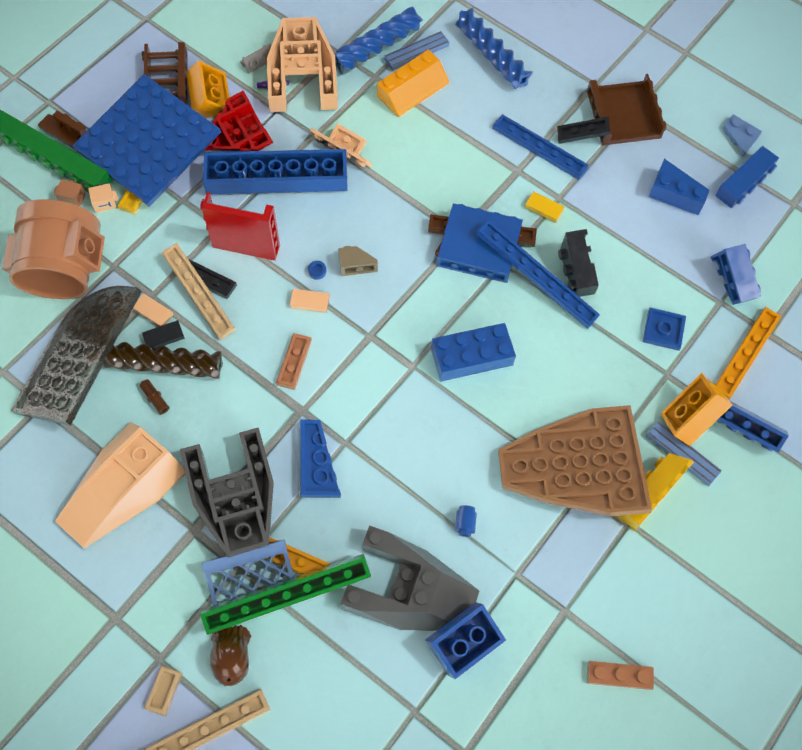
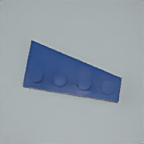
[300,419,341,498]

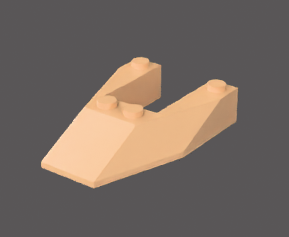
[267,17,338,112]

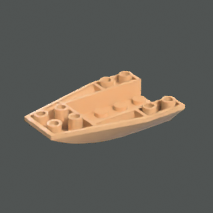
[55,422,185,548]

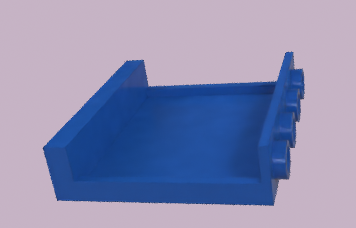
[437,203,523,283]

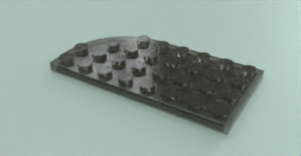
[11,286,142,426]

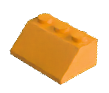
[186,60,229,118]
[660,373,732,446]

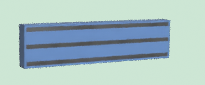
[384,31,450,71]
[646,420,722,487]

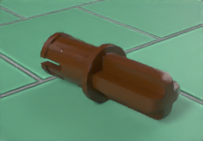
[139,379,170,415]

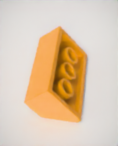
[377,49,449,117]

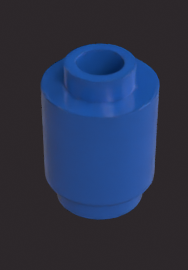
[455,505,477,537]

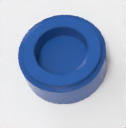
[308,261,327,280]

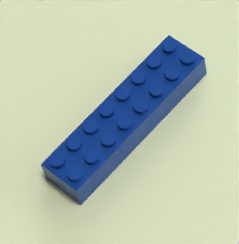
[203,149,348,194]

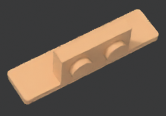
[310,123,372,167]

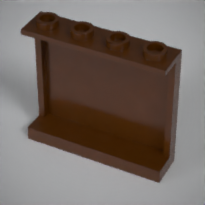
[586,74,667,146]

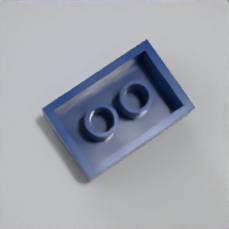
[425,602,506,679]

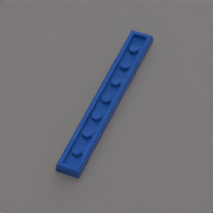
[475,220,600,329]

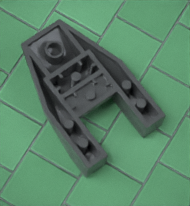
[180,427,274,558]
[340,525,479,631]

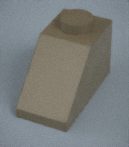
[338,246,378,276]

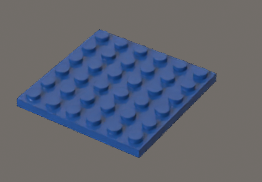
[72,74,221,207]

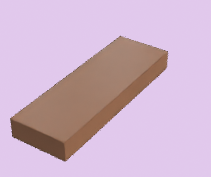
[276,333,312,390]

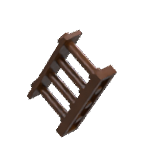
[141,42,188,105]

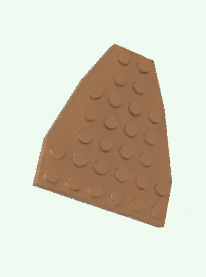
[498,405,652,516]

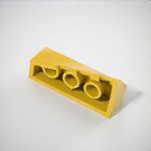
[618,453,694,530]

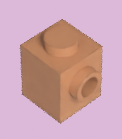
[54,179,86,206]

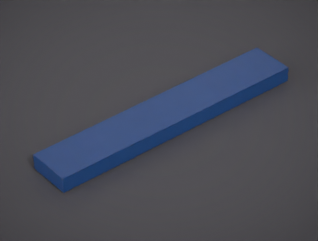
[492,114,588,180]

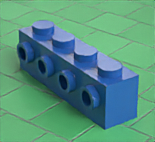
[715,400,789,453]

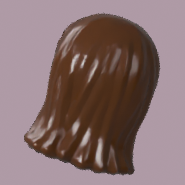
[210,625,251,687]

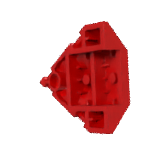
[205,90,273,151]

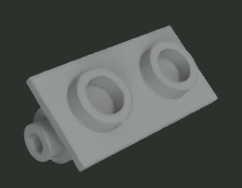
[240,43,272,74]

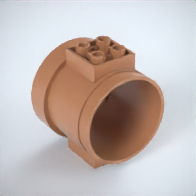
[2,199,105,299]

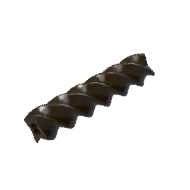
[101,341,223,379]

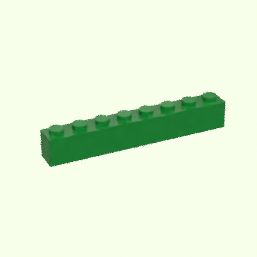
[0,109,112,193]
[200,554,371,635]

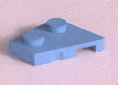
[723,114,762,156]

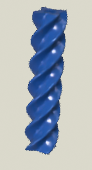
[334,6,423,75]
[455,7,533,89]

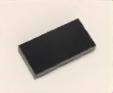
[142,320,185,350]

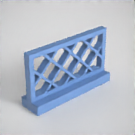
[201,539,294,606]

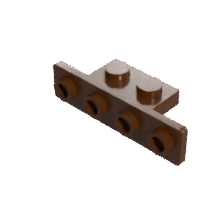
[38,111,86,148]

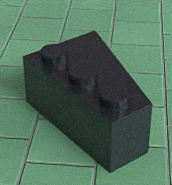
[558,229,599,297]

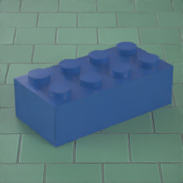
[431,323,516,382]

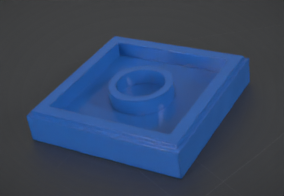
[643,307,686,351]

